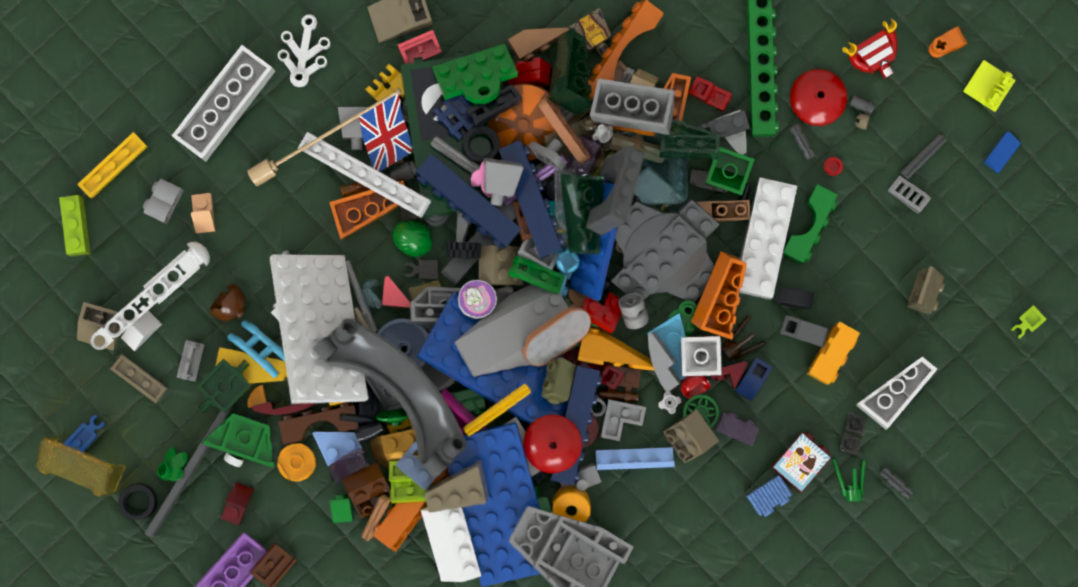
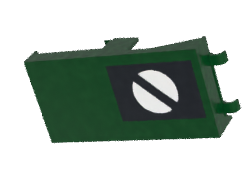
[400,51,499,219]

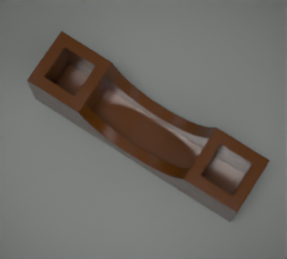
[278,402,360,444]

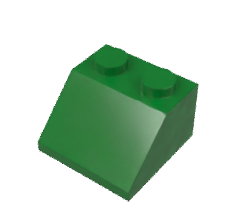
[705,147,754,195]

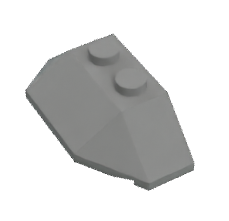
[410,287,461,328]

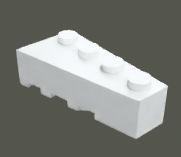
[856,357,937,430]

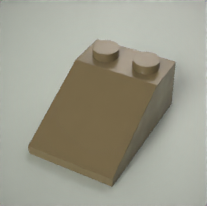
[907,266,945,314]

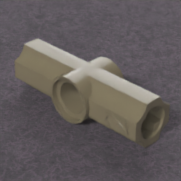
[607,133,666,163]

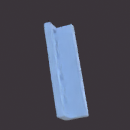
[596,447,675,470]

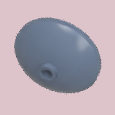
[377,319,428,369]

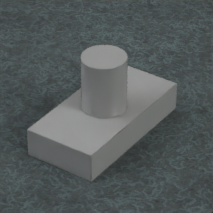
[528,138,566,171]
[560,463,601,491]

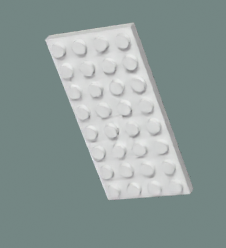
[270,254,368,403]

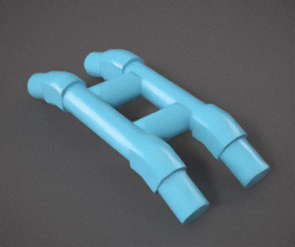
[228,320,285,378]

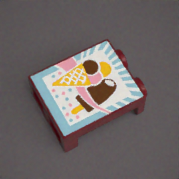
[770,432,832,493]

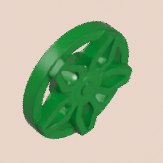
[683,395,719,428]

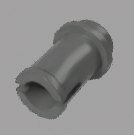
[850,95,875,115]

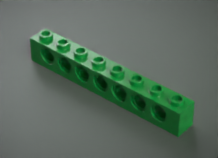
[747,0,779,137]

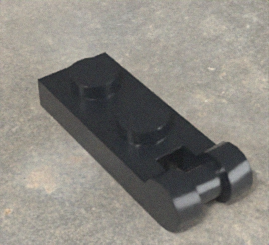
[466,84,522,128]

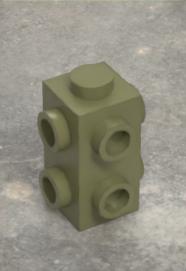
[541,357,576,404]

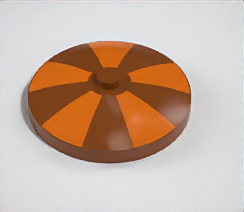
[487,83,563,160]

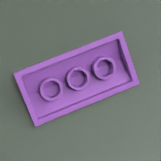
[194,532,267,587]

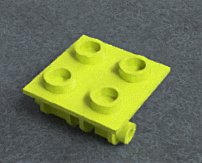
[963,60,1016,112]

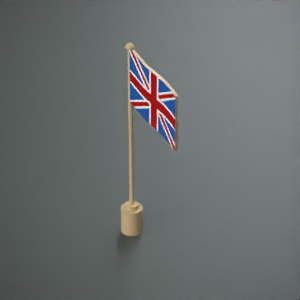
[247,88,412,187]

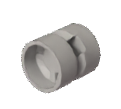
[618,293,649,329]

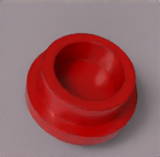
[823,157,843,176]

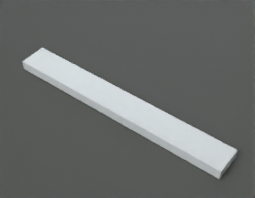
[298,132,431,218]

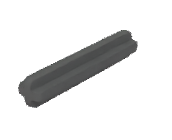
[901,134,946,179]

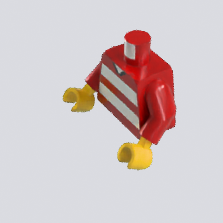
[842,18,897,79]

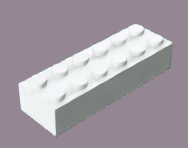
[172,45,275,162]
[739,178,797,300]

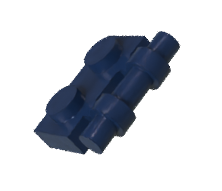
[433,95,480,141]

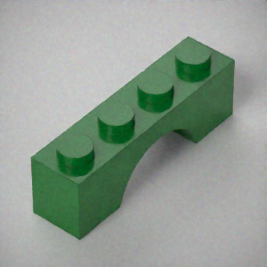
[782,184,838,264]

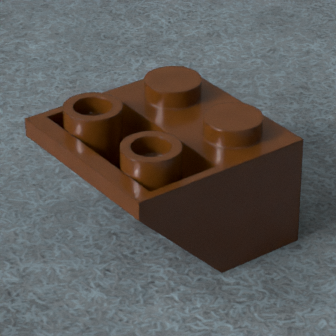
[342,462,393,519]

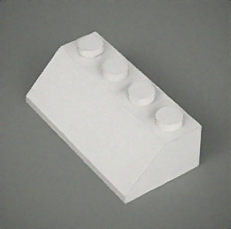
[420,507,481,582]

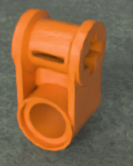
[928,26,968,58]

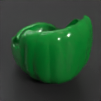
[392,219,432,257]

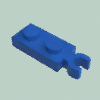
[57,415,106,464]

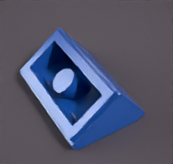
[983,131,1021,174]

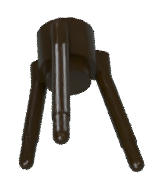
[722,315,766,360]

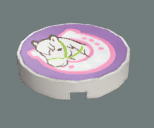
[458,280,497,319]

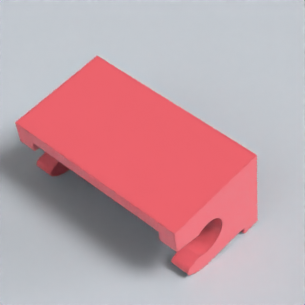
[398,30,442,64]

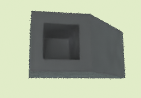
[780,315,829,347]

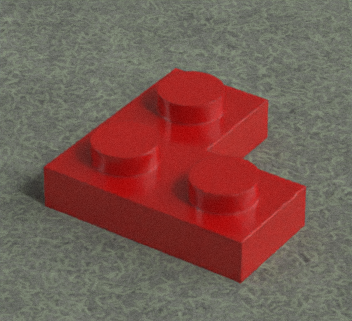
[581,292,621,334]

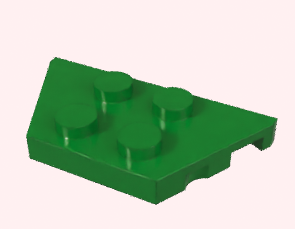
[202,413,274,468]

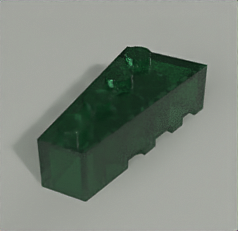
[549,29,593,116]
[560,174,604,254]

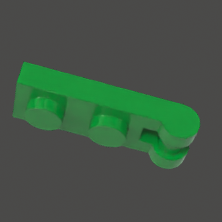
[508,256,565,295]

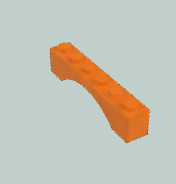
[580,0,664,104]

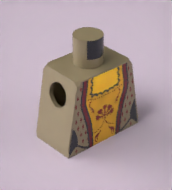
[569,8,611,58]

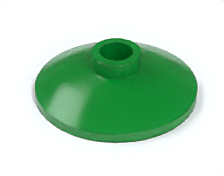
[376,409,409,426]

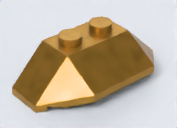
[370,429,418,470]

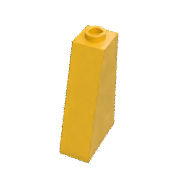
[215,347,288,384]

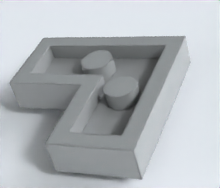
[600,399,646,441]

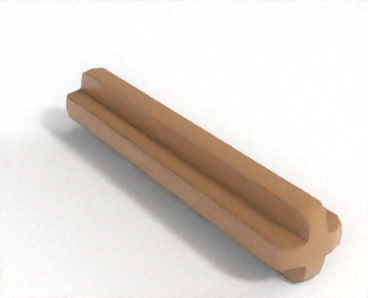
[362,495,390,541]

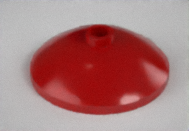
[790,69,847,126]
[523,414,582,473]

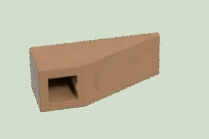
[508,27,569,62]
[697,200,750,222]

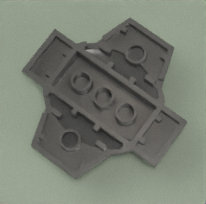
[611,198,719,302]

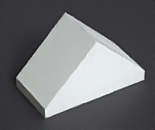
[121,311,162,351]

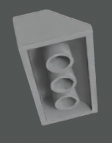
[590,79,675,135]

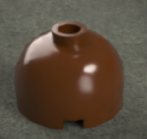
[209,283,246,321]

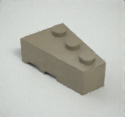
[425,459,489,513]

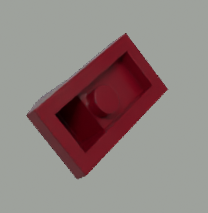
[709,361,748,389]
[221,482,254,525]

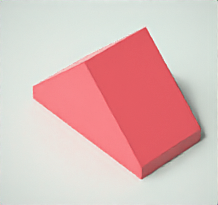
[382,276,410,309]

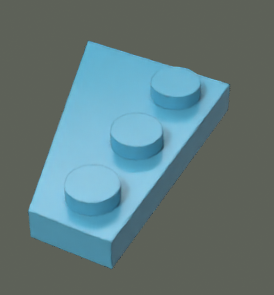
[647,313,686,380]

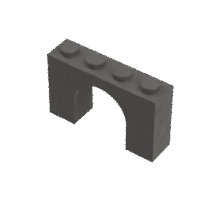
[586,145,644,235]

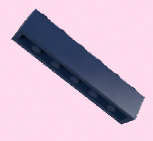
[499,141,565,259]
[416,154,521,249]
[550,365,602,485]

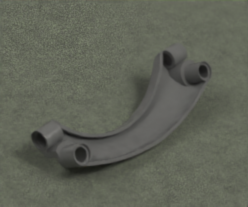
[312,319,467,479]

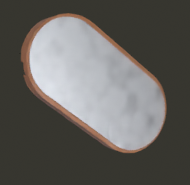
[522,307,591,366]

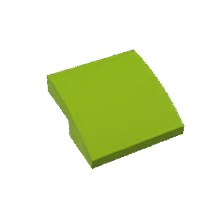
[389,461,426,503]

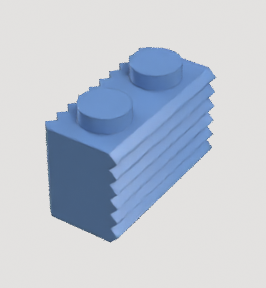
[746,475,793,517]

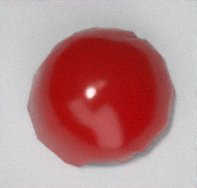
[680,376,711,399]

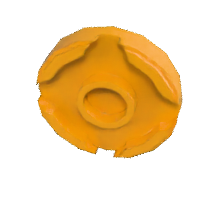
[277,443,316,481]

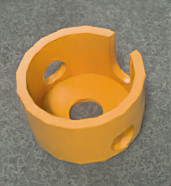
[552,485,591,523]

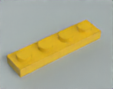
[77,132,148,199]

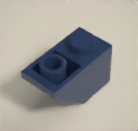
[735,357,773,401]

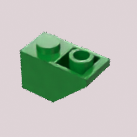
[330,494,354,523]

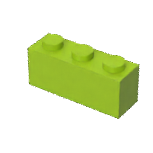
[59,195,91,256]

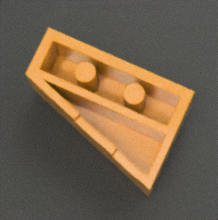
[806,322,860,385]

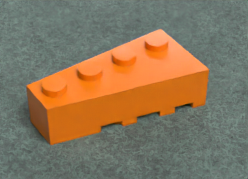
[329,180,406,240]
[691,252,747,340]

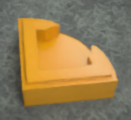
[247,385,267,408]

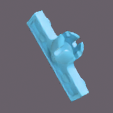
[556,225,581,298]

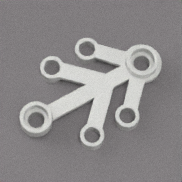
[278,14,330,87]

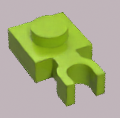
[1011,305,1047,339]

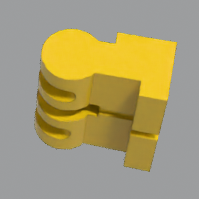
[365,64,405,104]

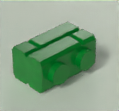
[451,389,487,415]

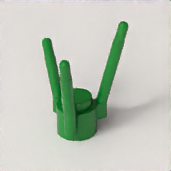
[832,458,866,502]

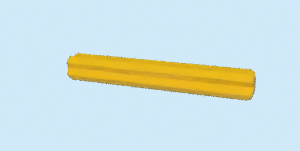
[463,384,531,436]

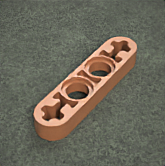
[538,97,590,164]

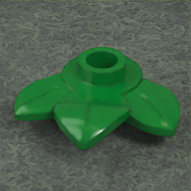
[668,300,702,337]
[157,447,188,482]

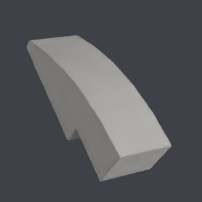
[648,331,682,393]

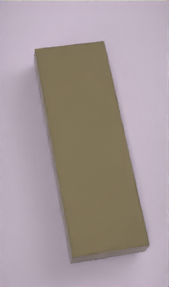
[110,354,168,404]

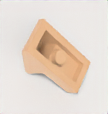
[191,193,215,234]

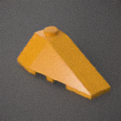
[578,326,654,371]

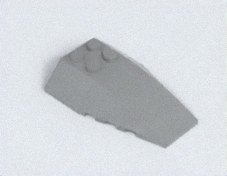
[454,284,580,377]
[508,506,633,587]

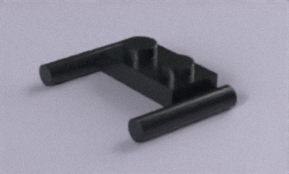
[339,379,378,424]

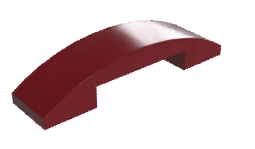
[560,347,625,390]
[252,402,318,415]

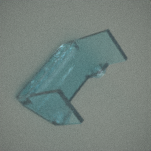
[628,133,688,205]

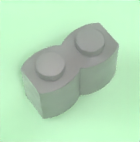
[143,179,184,224]

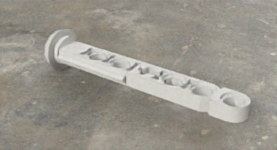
[90,242,210,350]

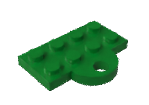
[432,44,518,104]

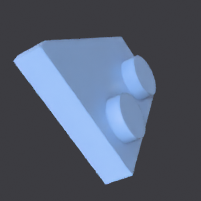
[312,432,363,466]

